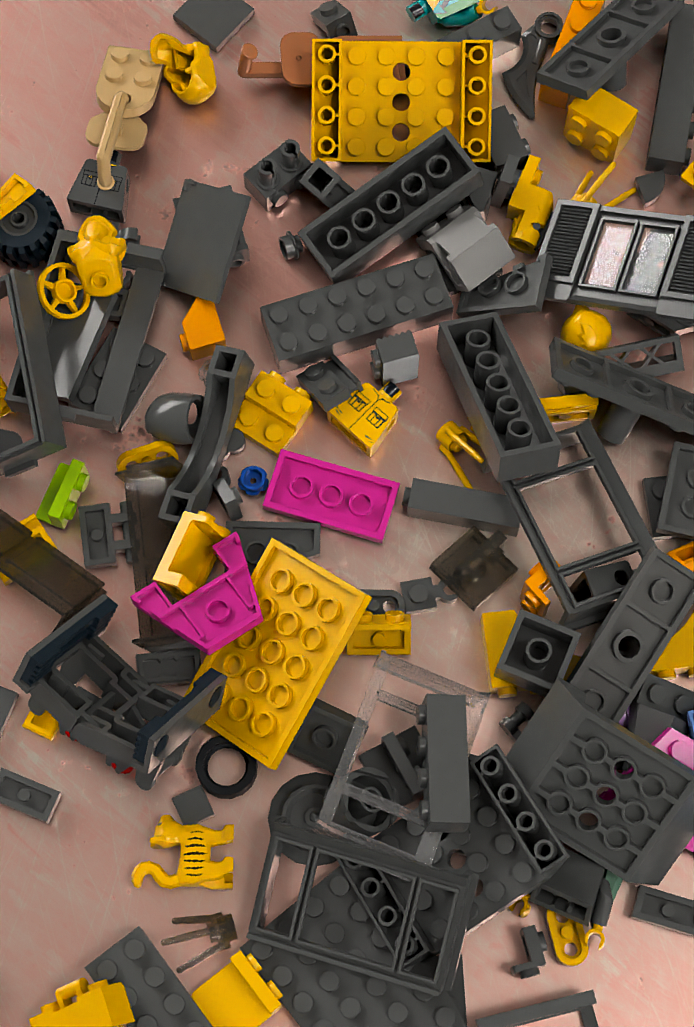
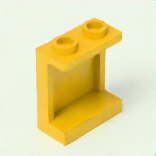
[153,511,231,601]

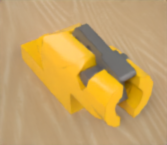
[506,154,553,255]

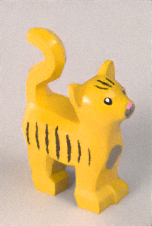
[131,815,234,890]

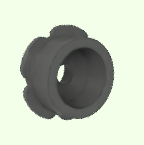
[279,231,303,260]

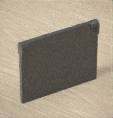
[162,179,252,304]

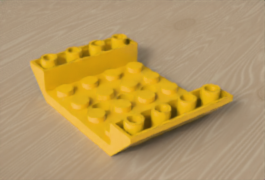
[311,39,493,163]

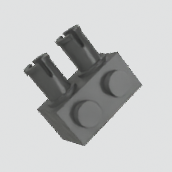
[243,139,312,212]

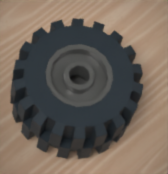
[0,188,64,269]

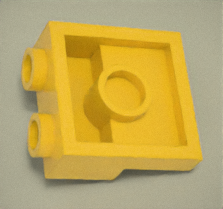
[234,370,313,458]

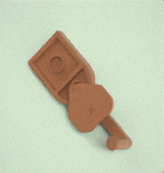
[237,32,406,87]

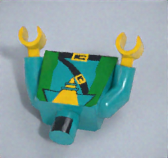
[406,0,498,27]

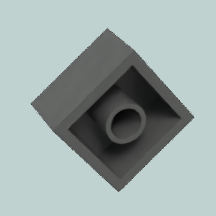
[494,609,582,697]

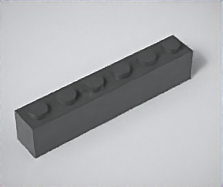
[645,3,694,176]

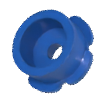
[238,466,269,496]

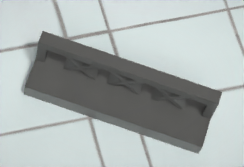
[558,333,685,396]

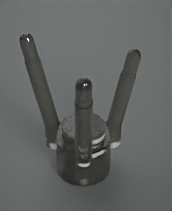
[161,912,238,973]

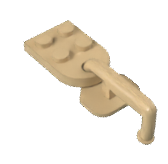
[85,45,165,191]

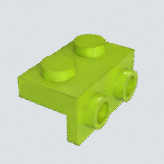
[36,459,90,530]

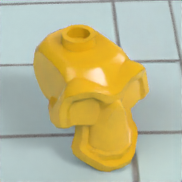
[150,33,217,105]
[67,215,127,297]

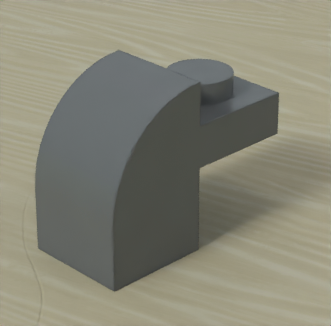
[298,158,355,209]

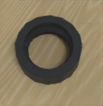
[195,735,258,799]

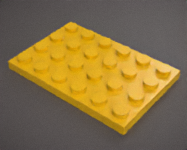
[184,538,372,770]

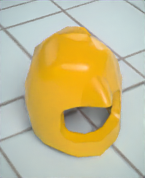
[560,305,612,351]

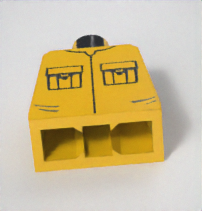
[327,381,402,458]

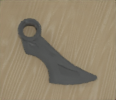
[502,12,563,120]

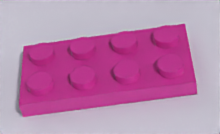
[262,449,400,544]

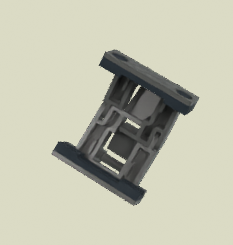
[12,594,227,791]

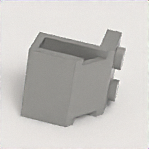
[416,204,516,292]

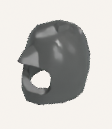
[145,392,204,445]

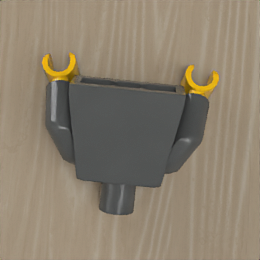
[509,849,613,950]

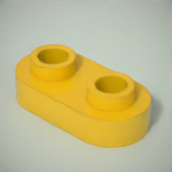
[116,440,178,483]
[545,909,588,967]

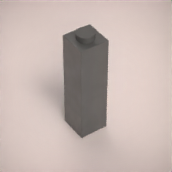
[402,478,520,537]

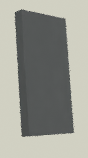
[47,283,118,403]

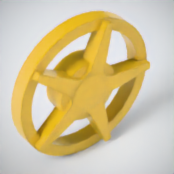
[37,262,91,320]

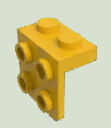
[192,950,283,1027]

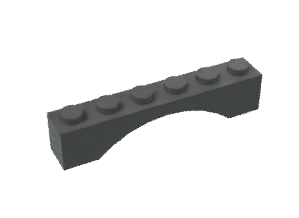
[158,344,255,530]

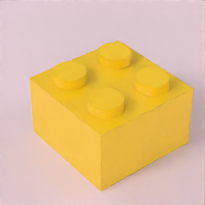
[562,88,639,163]

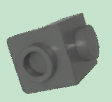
[310,0,358,39]
[510,925,548,979]

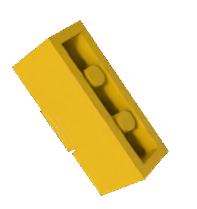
[29,977,135,1027]

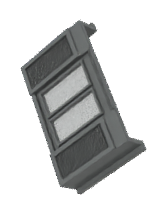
[536,198,694,322]

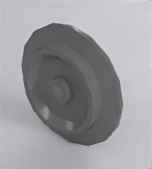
[268,772,354,866]

